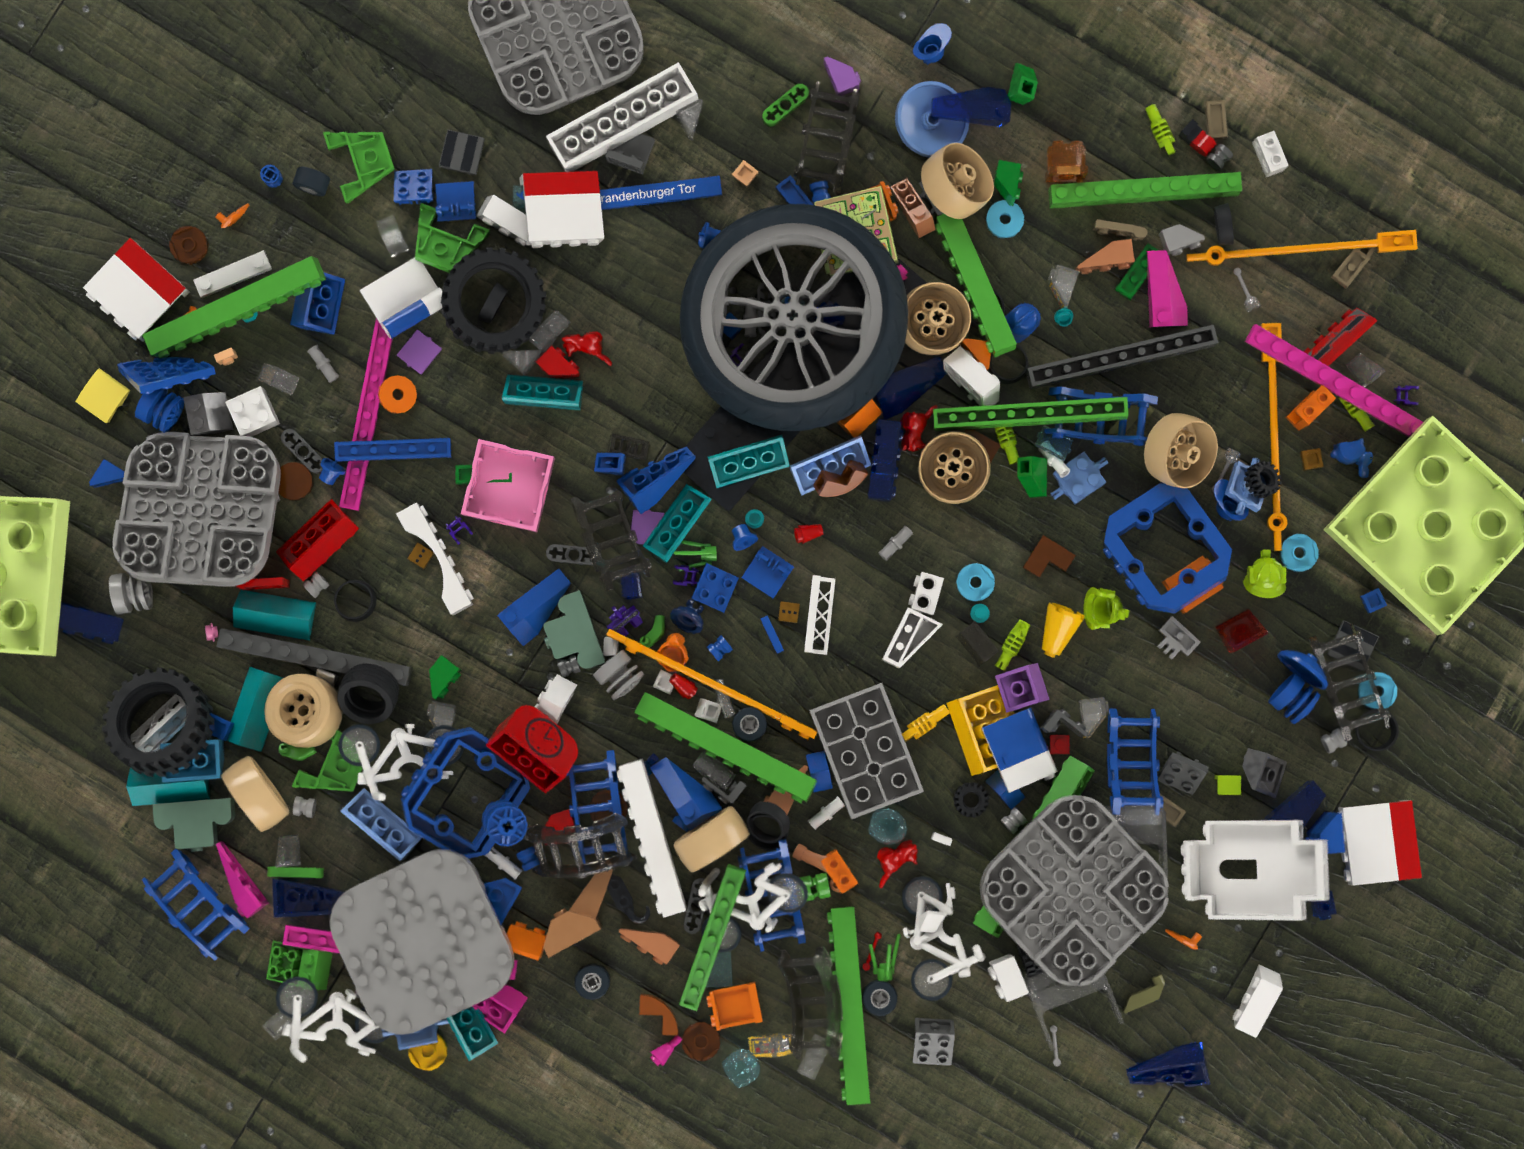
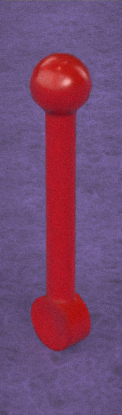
[862,932,882,971]

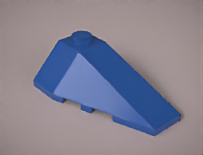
[616,447,696,514]
[497,569,571,646]
[650,757,723,831]

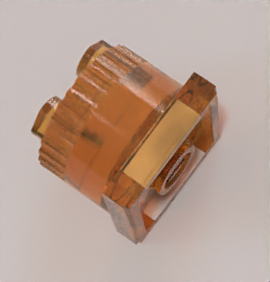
[1045,140,1088,182]

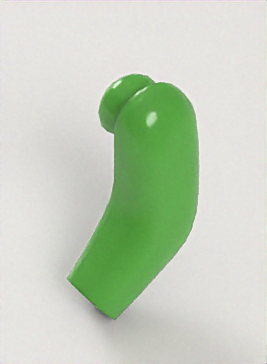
[640,615,665,648]
[278,743,317,761]

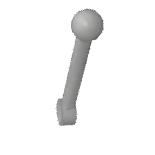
[1050,1025,1061,1066]

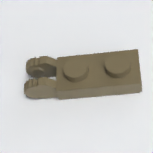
[1092,219,1148,241]
[1331,237,1377,289]

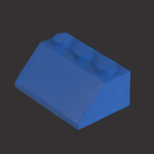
[290,272,345,335]
[1304,812,1345,854]

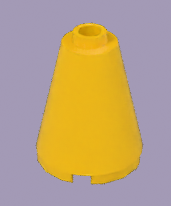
[1042,602,1085,658]

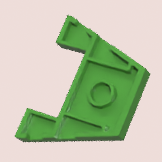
[323,132,395,204]
[415,203,490,273]
[292,729,368,792]

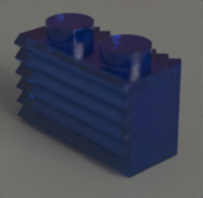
[619,569,643,600]

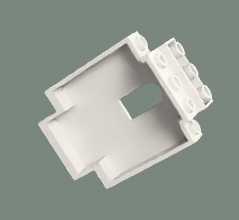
[1181,820,1329,920]

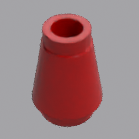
[794,524,823,544]
[669,673,698,700]

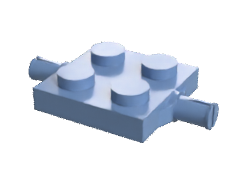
[1050,452,1108,505]
[1225,458,1266,515]
[382,1018,449,1050]

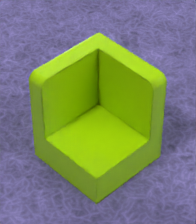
[1214,775,1241,795]

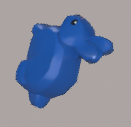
[1330,438,1373,478]

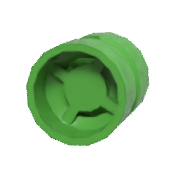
[800,873,831,901]

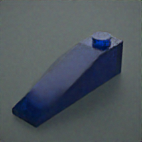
[931,87,1011,127]
[875,356,947,420]
[1126,1042,1211,1087]

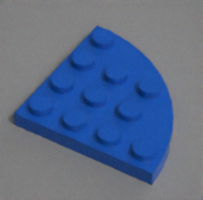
[117,357,216,394]

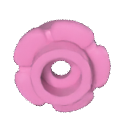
[205,623,218,642]

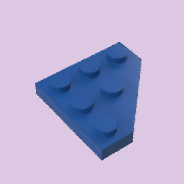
[484,878,523,925]

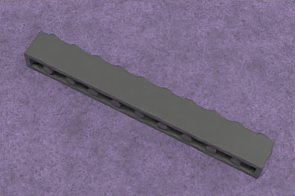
[1026,325,1218,390]
[216,628,413,686]

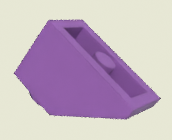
[824,57,861,98]

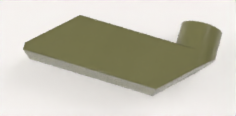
[1106,405,1154,435]
[1122,974,1165,1013]

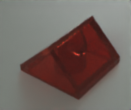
[1215,609,1268,653]

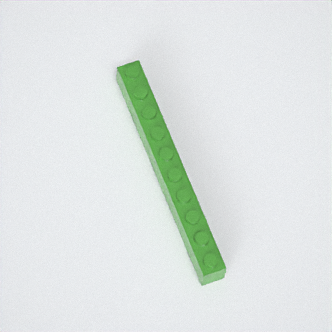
[1048,172,1242,208]
[143,256,326,359]
[933,397,1129,431]
[634,692,817,803]
[973,756,1095,938]
[827,906,870,1105]

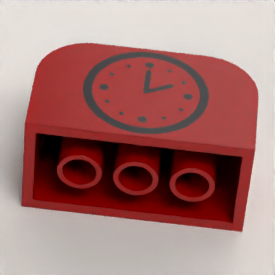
[486,705,578,794]

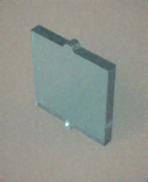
[1035,425,1073,461]
[705,952,733,989]

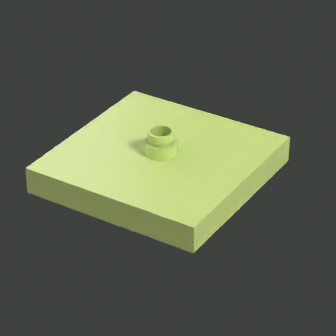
[1323,416,1524,635]
[0,496,70,656]

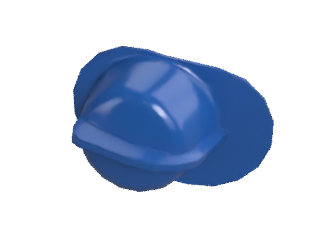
[913,23,952,65]
[1005,303,1041,343]
[1213,479,1249,521]

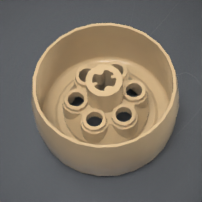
[921,143,994,219]
[905,282,971,355]
[1144,413,1218,488]
[918,431,991,504]
[264,674,343,748]
[221,756,289,832]
[674,806,750,873]

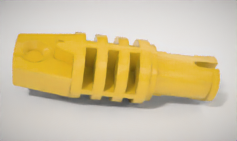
[902,704,950,742]

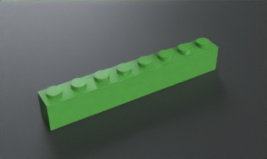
[935,214,1017,358]

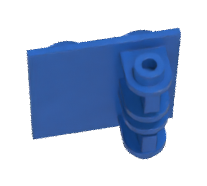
[394,169,434,205]
[435,181,476,222]
[741,546,794,599]
[692,563,739,613]

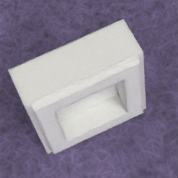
[653,670,674,695]
[931,832,952,846]

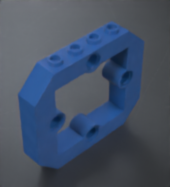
[1103,483,1232,614]
[401,727,530,859]

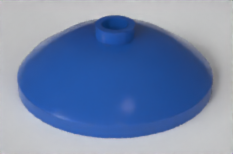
[1277,650,1328,690]

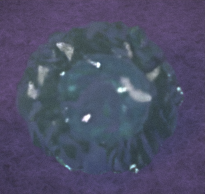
[868,809,908,845]
[722,1049,760,1088]

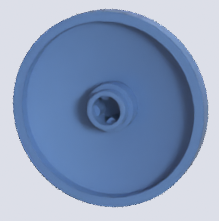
[895,81,969,157]

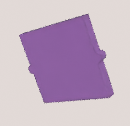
[397,329,442,375]
[630,510,665,544]

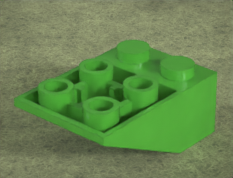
[266,941,333,990]

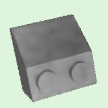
[183,392,233,436]

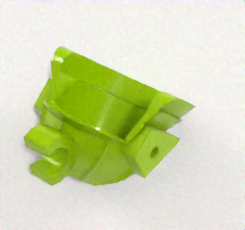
[1243,550,1286,598]
[1084,587,1130,630]

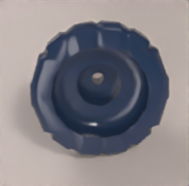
[670,599,704,634]

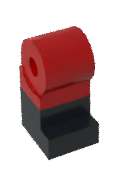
[1178,119,1216,156]

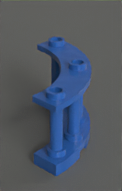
[1044,386,1158,446]
[1107,708,1164,815]
[566,750,628,865]
[738,839,806,952]
[142,849,250,960]

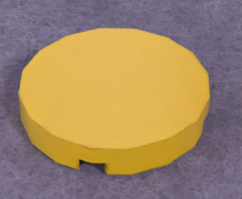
[408,1033,448,1071]

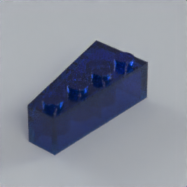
[867,419,903,502]
[59,603,124,644]
[1263,780,1326,828]
[272,877,346,918]

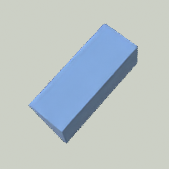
[790,435,871,496]
[340,788,423,861]

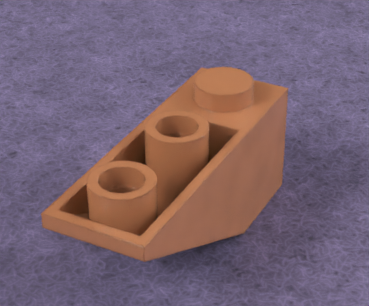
[890,178,936,238]
[1075,239,1135,274]
[619,928,680,965]

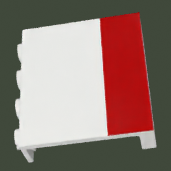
[519,171,604,248]
[83,238,190,342]
[1337,800,1422,886]

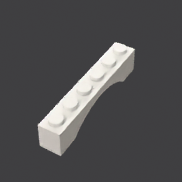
[396,503,474,615]

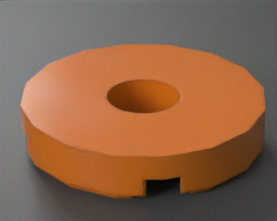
[378,375,417,414]

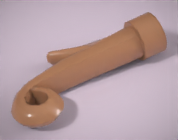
[792,843,840,892]

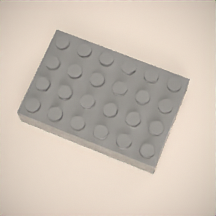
[809,683,924,820]

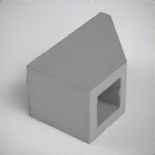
[1158,224,1205,256]

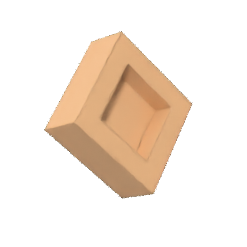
[732,160,759,188]
[214,348,238,366]

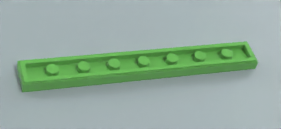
[679,864,746,1011]

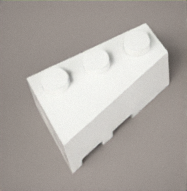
[476,195,528,246]
[943,346,1000,406]
[882,607,943,669]
[1233,965,1283,1038]

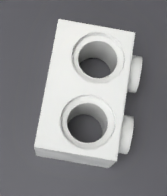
[1252,131,1289,178]
[908,572,944,616]

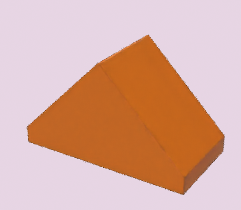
[960,338,991,370]

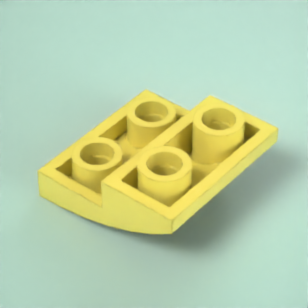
[75,368,130,423]

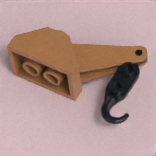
[543,862,650,958]

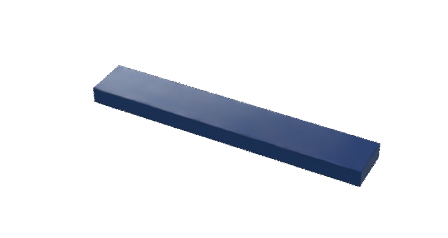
[334,438,451,462]

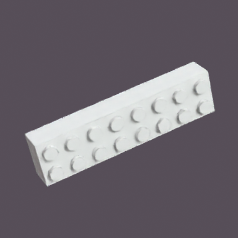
[546,62,699,172]
[617,758,687,918]

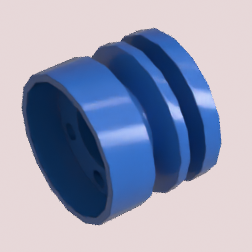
[135,389,185,433]
[1268,673,1321,724]
[481,800,527,846]

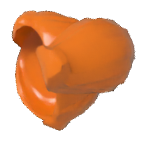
[657,633,689,673]

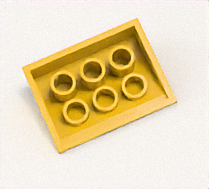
[946,685,1014,776]

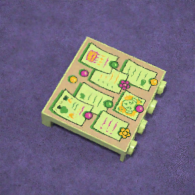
[814,186,899,278]

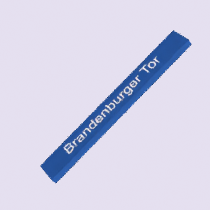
[600,176,722,210]

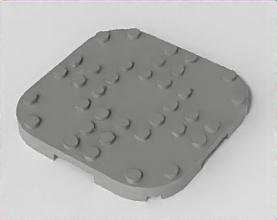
[468,0,644,115]
[112,432,281,587]
[980,795,1169,986]
[330,849,514,1034]

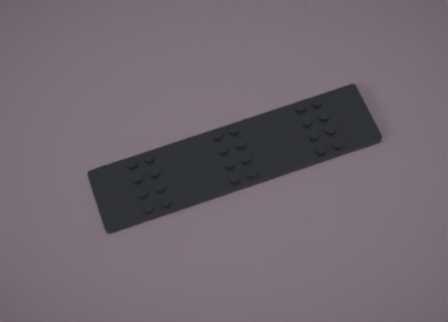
[683,257,927,511]

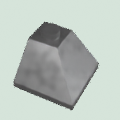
[1242,748,1287,798]

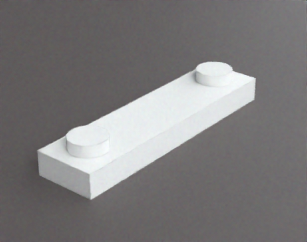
[193,250,272,298]

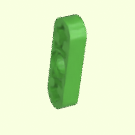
[763,84,809,127]
[267,866,324,878]

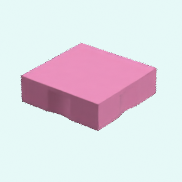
[461,439,555,533]

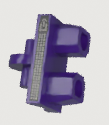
[606,605,643,636]

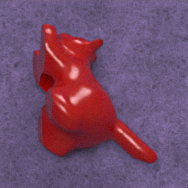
[562,331,612,366]
[901,405,938,452]
[877,840,918,888]

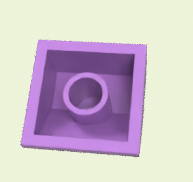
[995,663,1050,713]

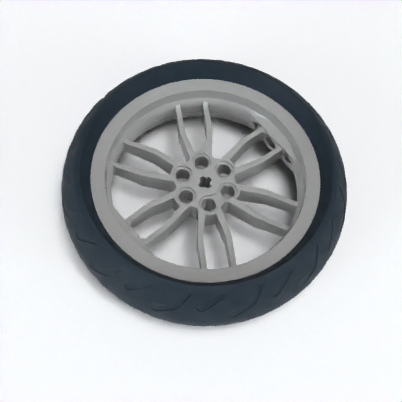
[680,204,908,431]

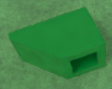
[1007,63,1038,105]
[994,160,1023,206]
[1017,456,1047,498]
[429,655,461,700]

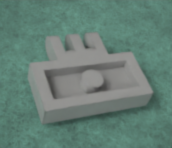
[1157,616,1200,660]

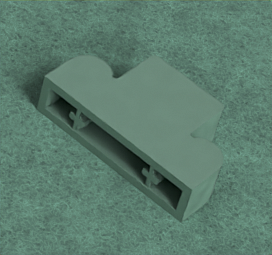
[543,590,606,669]
[153,798,235,852]

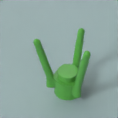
[674,540,717,572]
[869,934,901,981]

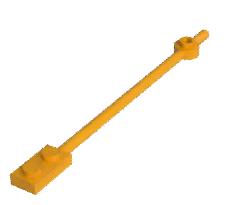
[1186,230,1418,266]
[1261,323,1287,551]
[606,629,817,740]

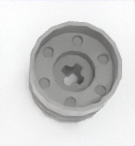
[109,573,153,615]
[593,650,645,700]

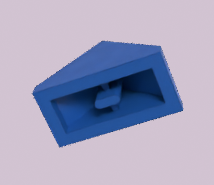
[594,453,626,476]
[89,459,125,488]
[806,751,833,792]
[985,769,1025,810]

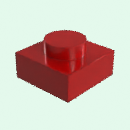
[1049,735,1070,754]

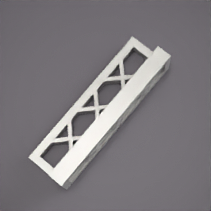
[804,575,835,655]
[130,694,187,752]

